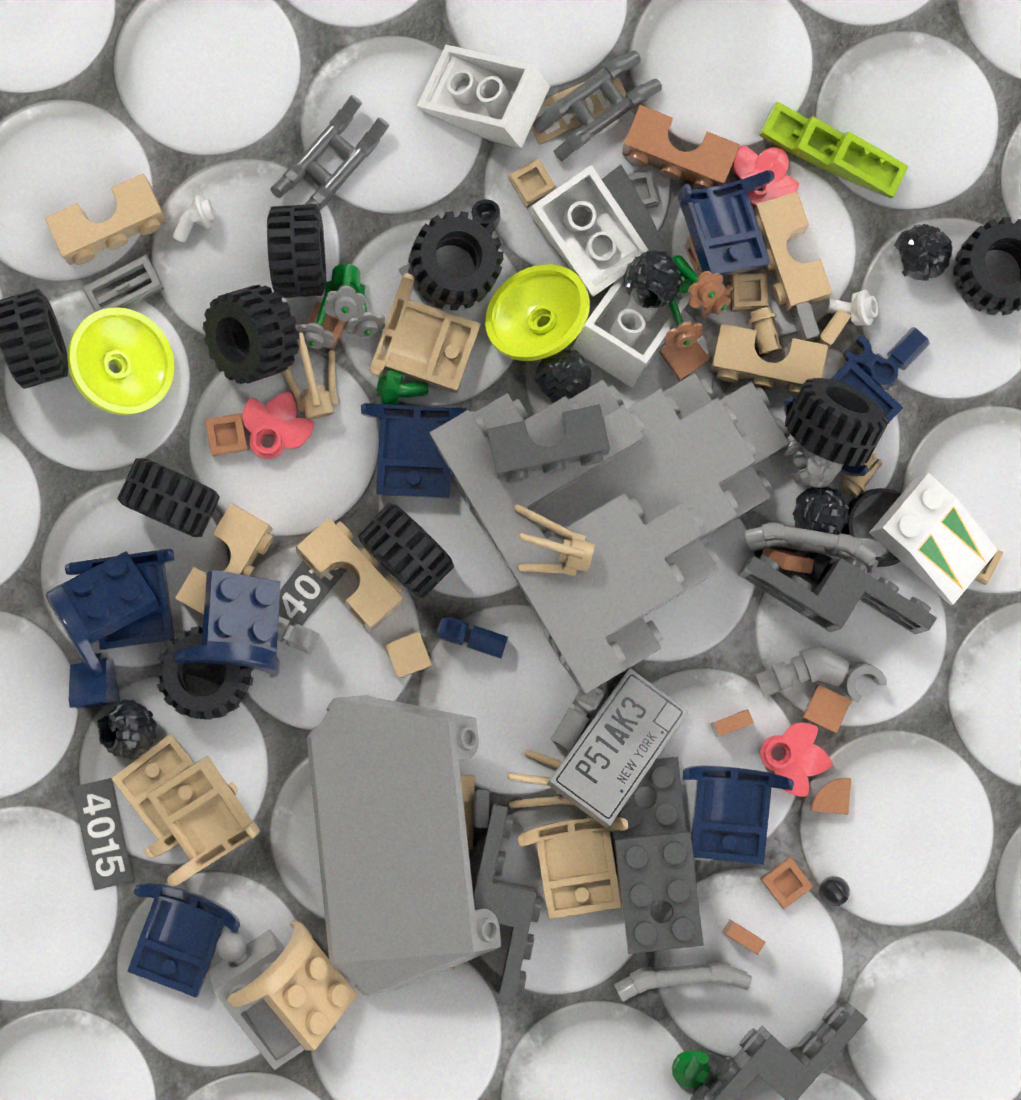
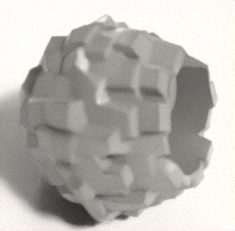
[784,439,843,488]

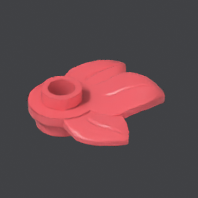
[733,145,799,208]
[242,391,315,459]
[760,722,833,797]

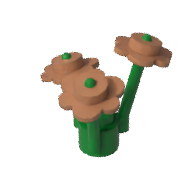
[664,255,733,348]

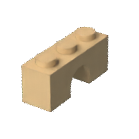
[45,173,167,265]
[754,191,832,313]
[709,323,828,396]
[175,503,274,615]
[296,518,403,633]

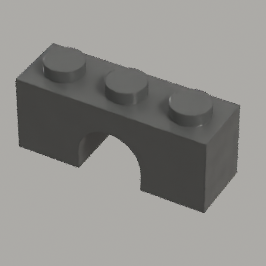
[487,404,610,482]

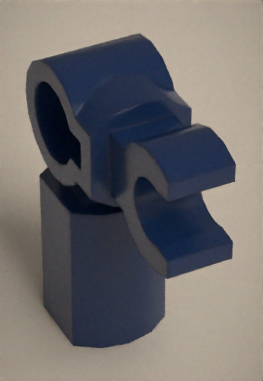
[843,327,930,390]
[436,615,508,659]

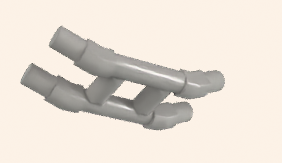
[744,522,879,573]
[614,961,752,1002]

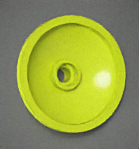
[485,264,590,361]
[67,308,174,415]

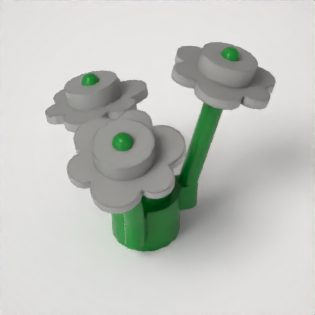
[297,264,385,349]

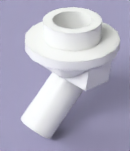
[172,194,216,243]
[824,290,878,326]

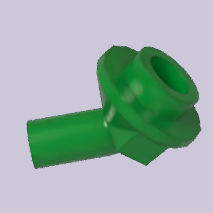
[376,369,429,405]
[672,1050,709,1089]

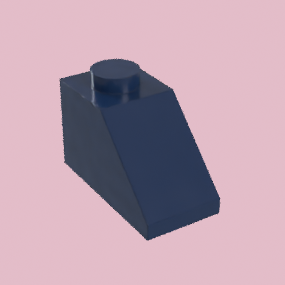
[68,653,121,709]

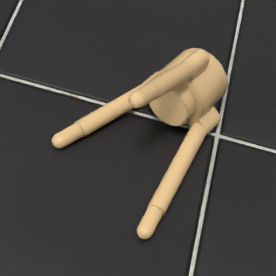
[282,332,338,419]
[514,504,595,576]
[507,750,574,808]

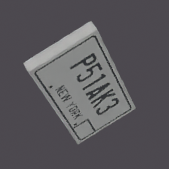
[547,668,689,828]

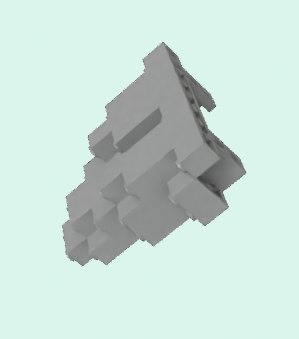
[430,373,790,695]

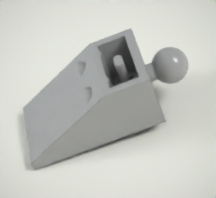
[208,929,336,1070]

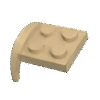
[369,273,481,393]
[112,734,238,858]
[146,755,260,886]
[517,817,628,919]
[227,920,357,1051]

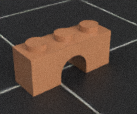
[622,105,740,189]

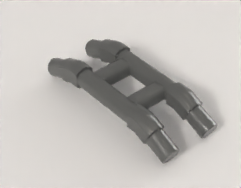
[533,51,662,162]
[270,95,390,210]

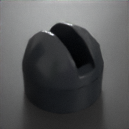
[471,199,501,229]
[803,552,832,583]
[819,876,850,906]

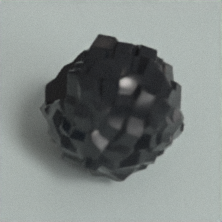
[894,224,953,281]
[623,250,681,308]
[534,349,592,403]
[792,487,850,535]
[97,699,157,760]

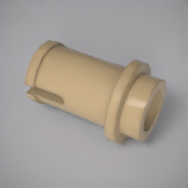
[748,307,782,355]
[839,453,883,498]

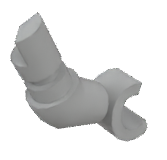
[755,647,887,703]

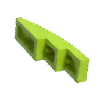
[758,102,909,198]

